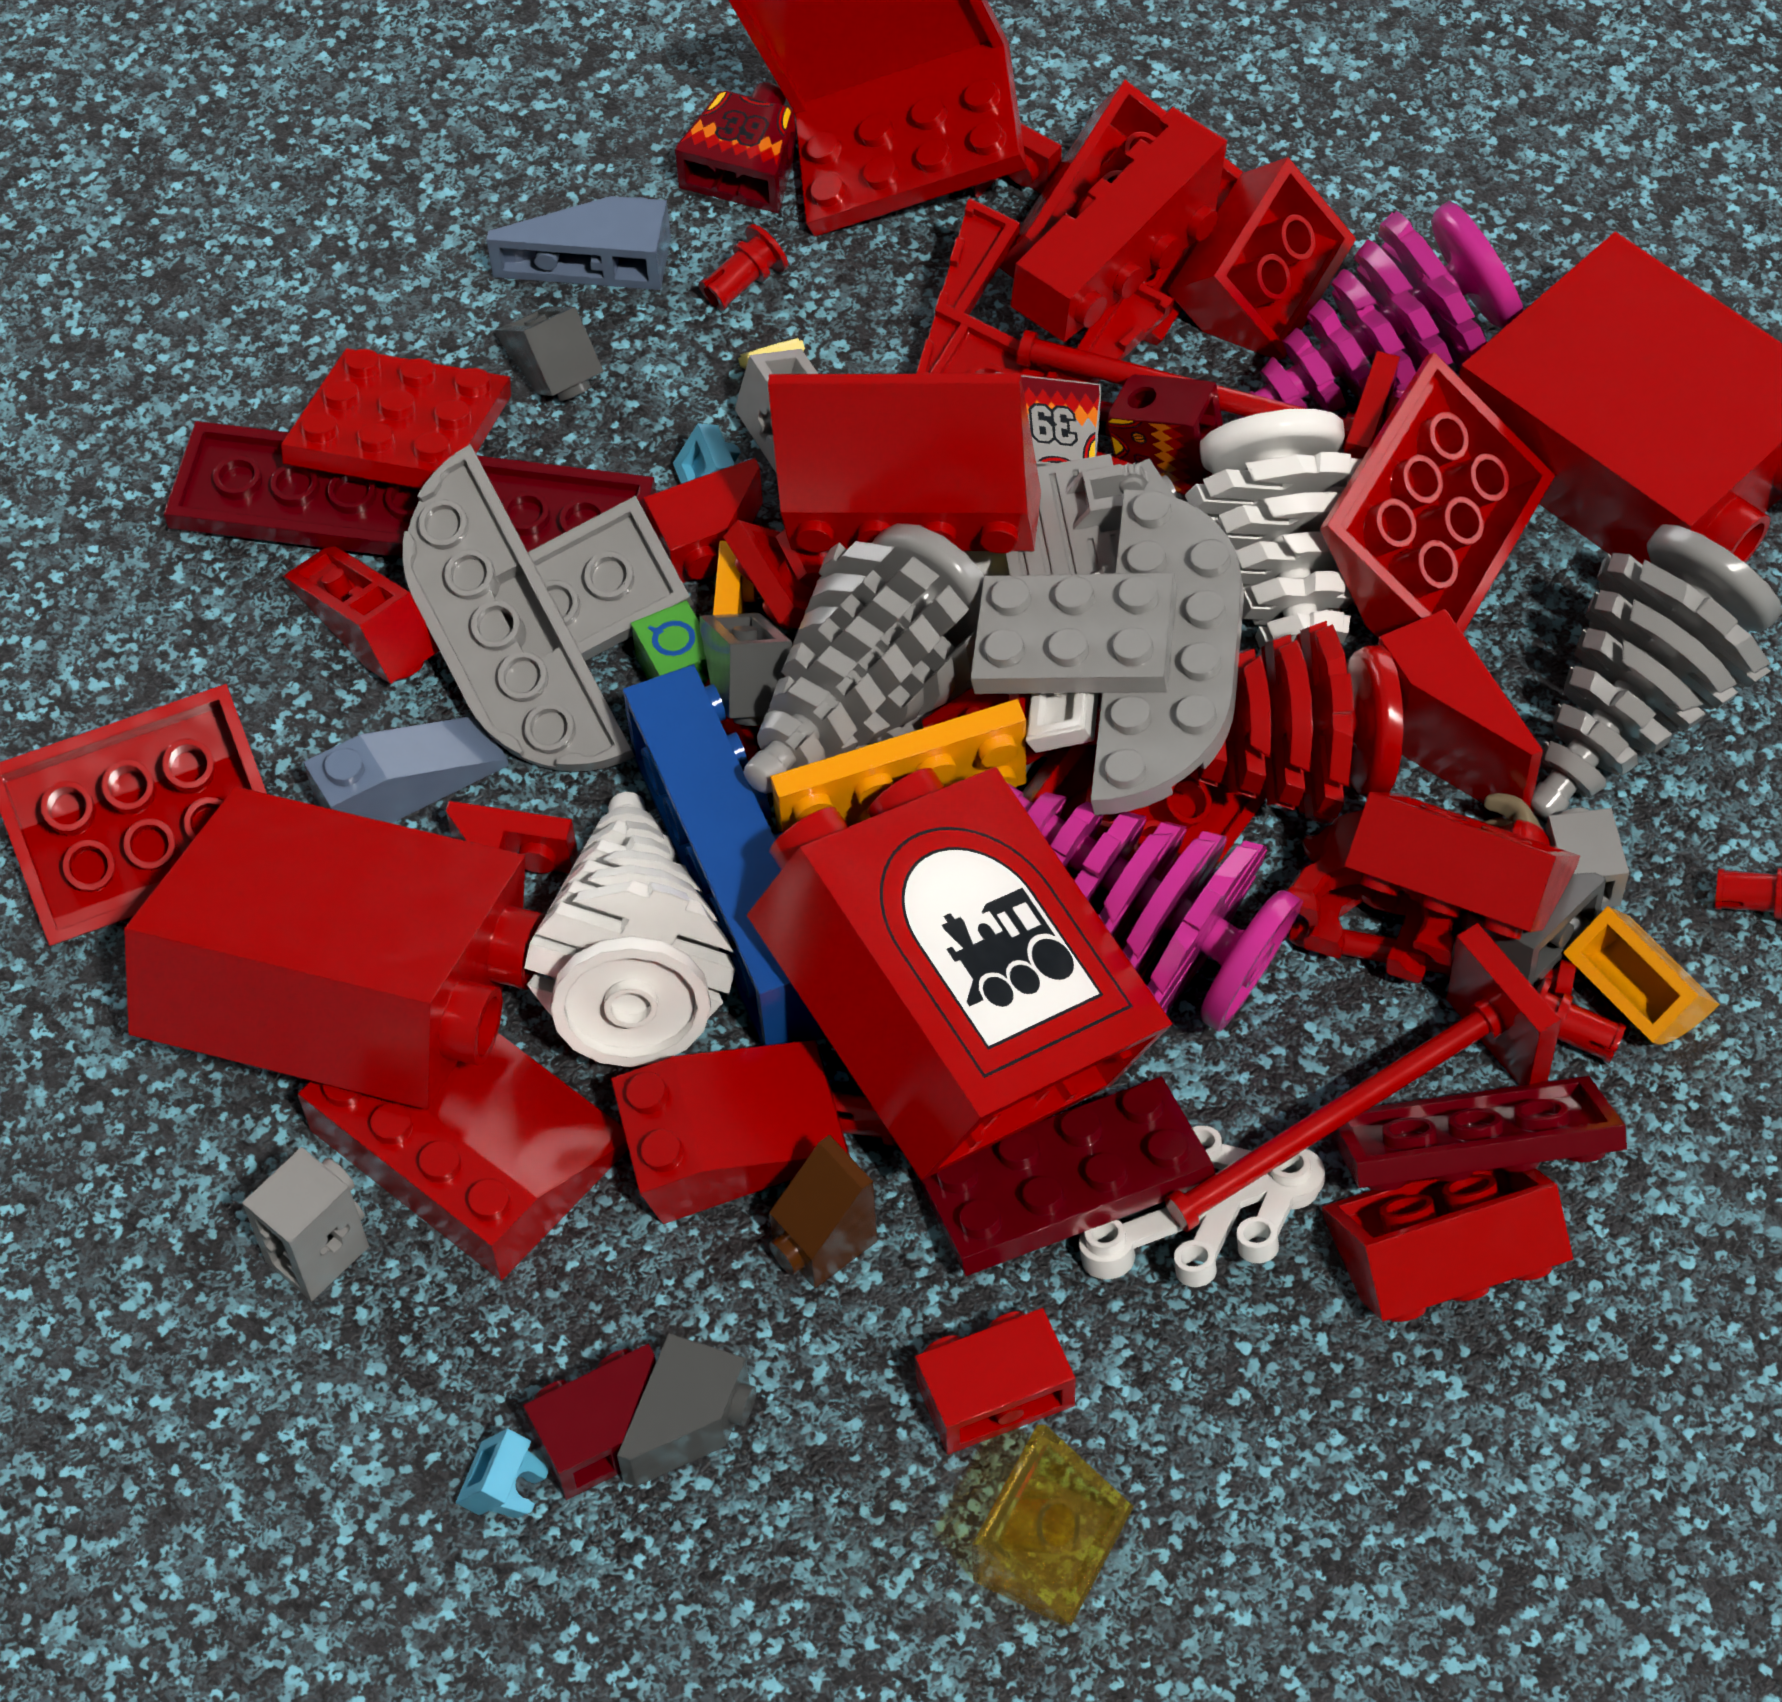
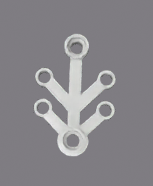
[1079,1126,1325,1287]

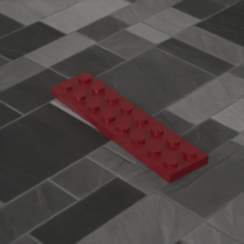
[164,421,656,558]

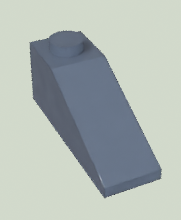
[486,196,671,290]
[303,716,509,823]

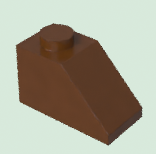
[769,1134,877,1289]

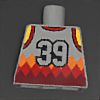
[996,372,1101,467]

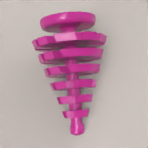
[1236,201,1524,419]
[1007,783,1303,1032]

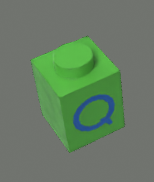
[631,600,709,685]

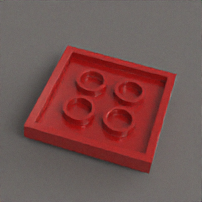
[281,348,511,489]

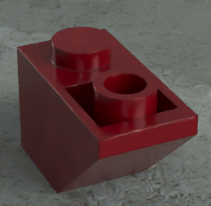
[523,1343,656,1500]

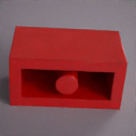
[915,1308,1076,1455]

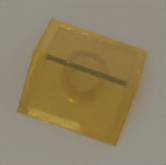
[972,1425,1134,1626]

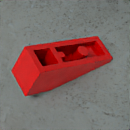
[283,546,440,684]

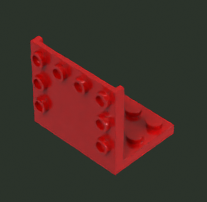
[728,0,1027,237]

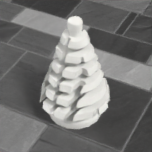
[1185,409,1362,648]
[524,791,735,1067]

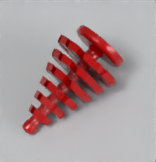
[1081,621,1404,824]

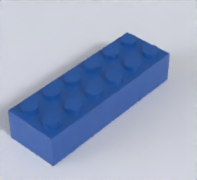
[623,664,826,1046]

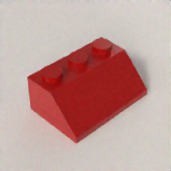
[1168,157,1356,360]
[1344,791,1580,940]
[1321,1168,1574,1322]

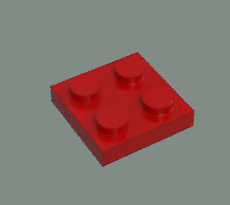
[723,520,814,629]

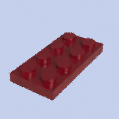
[918,1076,1215,1277]
[1331,1076,1627,1191]

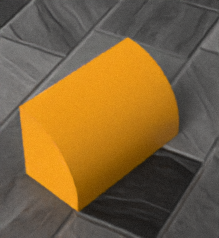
[1563,906,1720,1045]

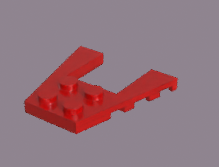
[916,198,1174,383]

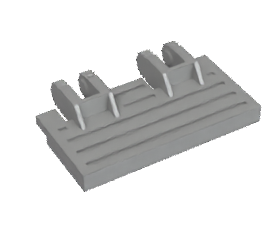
[1005,454,1149,575]

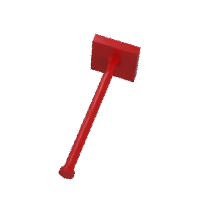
[1017,329,1400,459]
[1165,923,1561,1232]

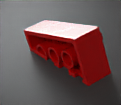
[1011,107,1228,342]

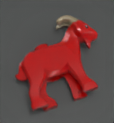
[1285,793,1550,983]

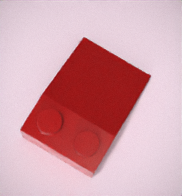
[1378,609,1543,817]
[611,1040,850,1225]

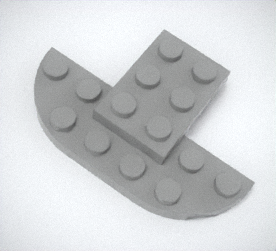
[403,444,693,772]
[971,490,1244,815]

